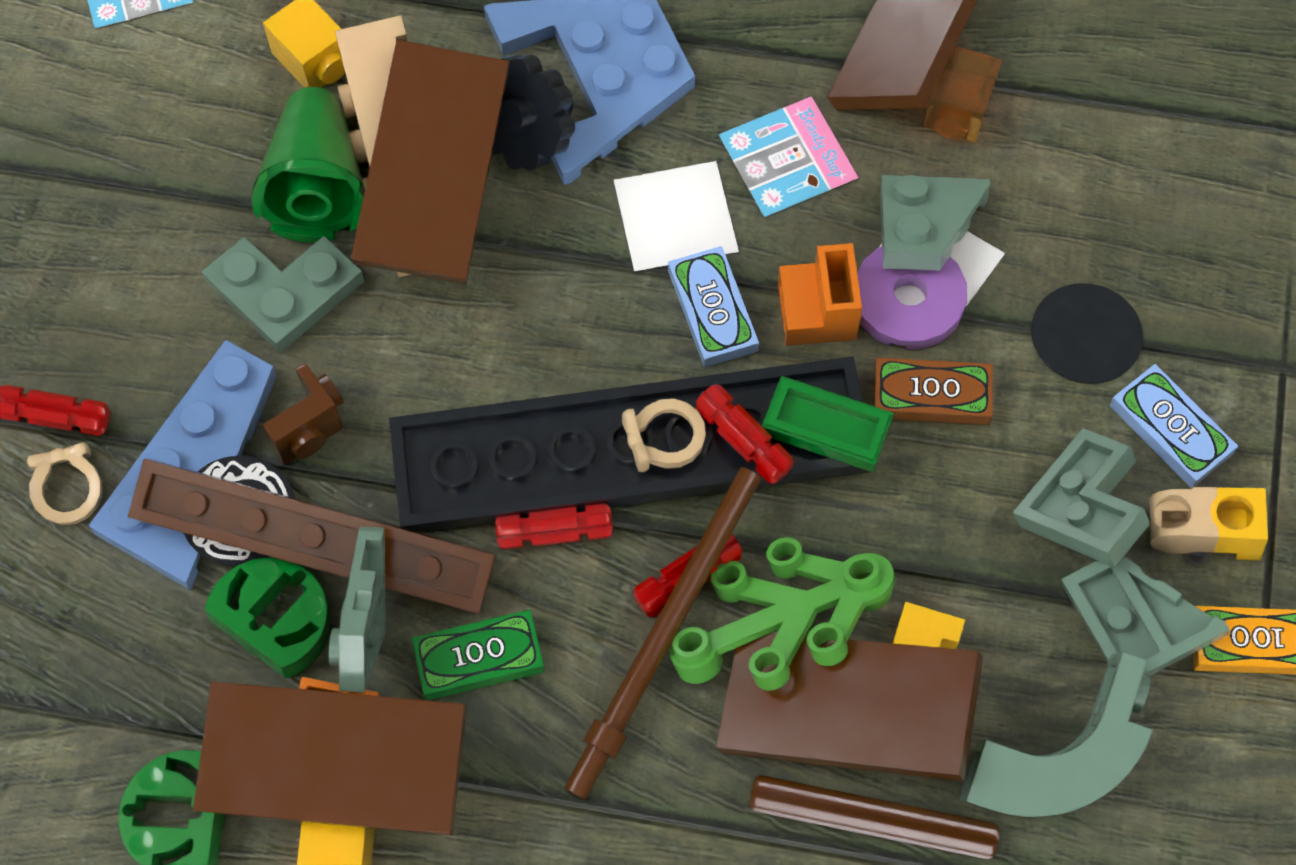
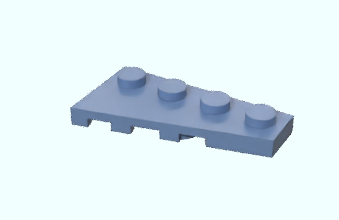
[88,340,277,591]

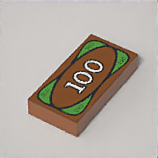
[873,357,993,425]

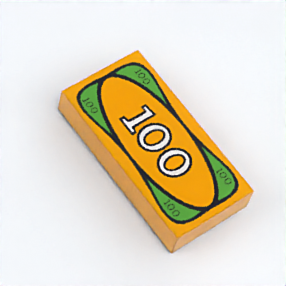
[1193,606,1296,675]

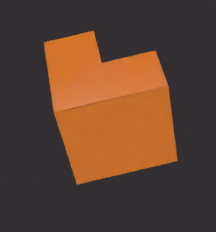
[778,243,862,346]

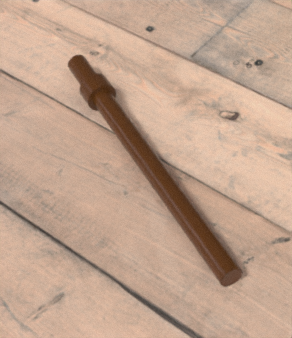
[564,467,762,800]

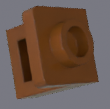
[262,362,344,465]

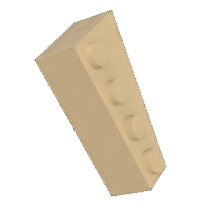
[335,15,411,278]

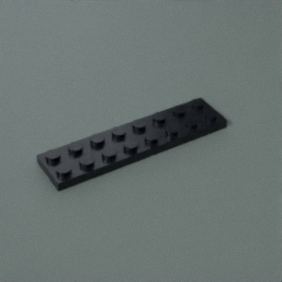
[389,356,870,533]

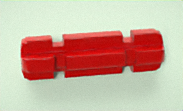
[0,384,111,436]
[696,384,793,484]
[495,503,613,550]
[633,534,743,617]

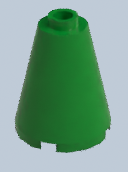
[252,87,365,243]

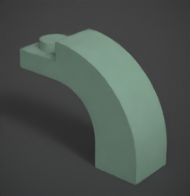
[958,652,1153,817]

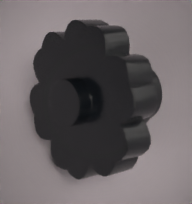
[492,54,575,170]

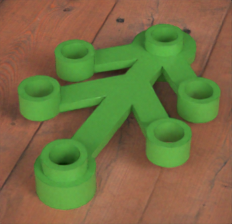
[670,537,896,691]

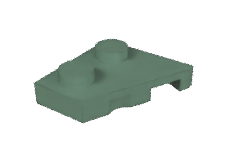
[880,175,990,271]
[329,526,386,692]
[1061,557,1230,677]

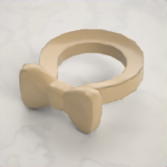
[622,399,706,472]
[27,442,103,525]

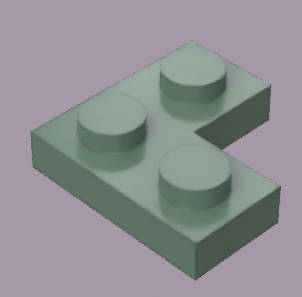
[201,236,365,354]
[1013,428,1150,568]

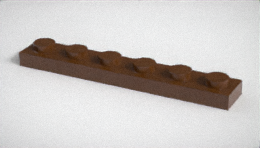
[128,459,497,614]

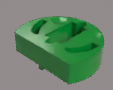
[205,558,330,679]
[118,750,225,865]

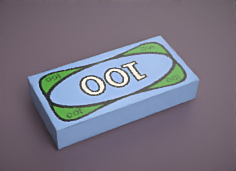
[668,246,759,368]
[1109,364,1238,489]

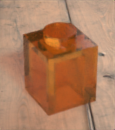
[924,46,1002,143]

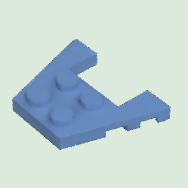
[484,0,695,185]

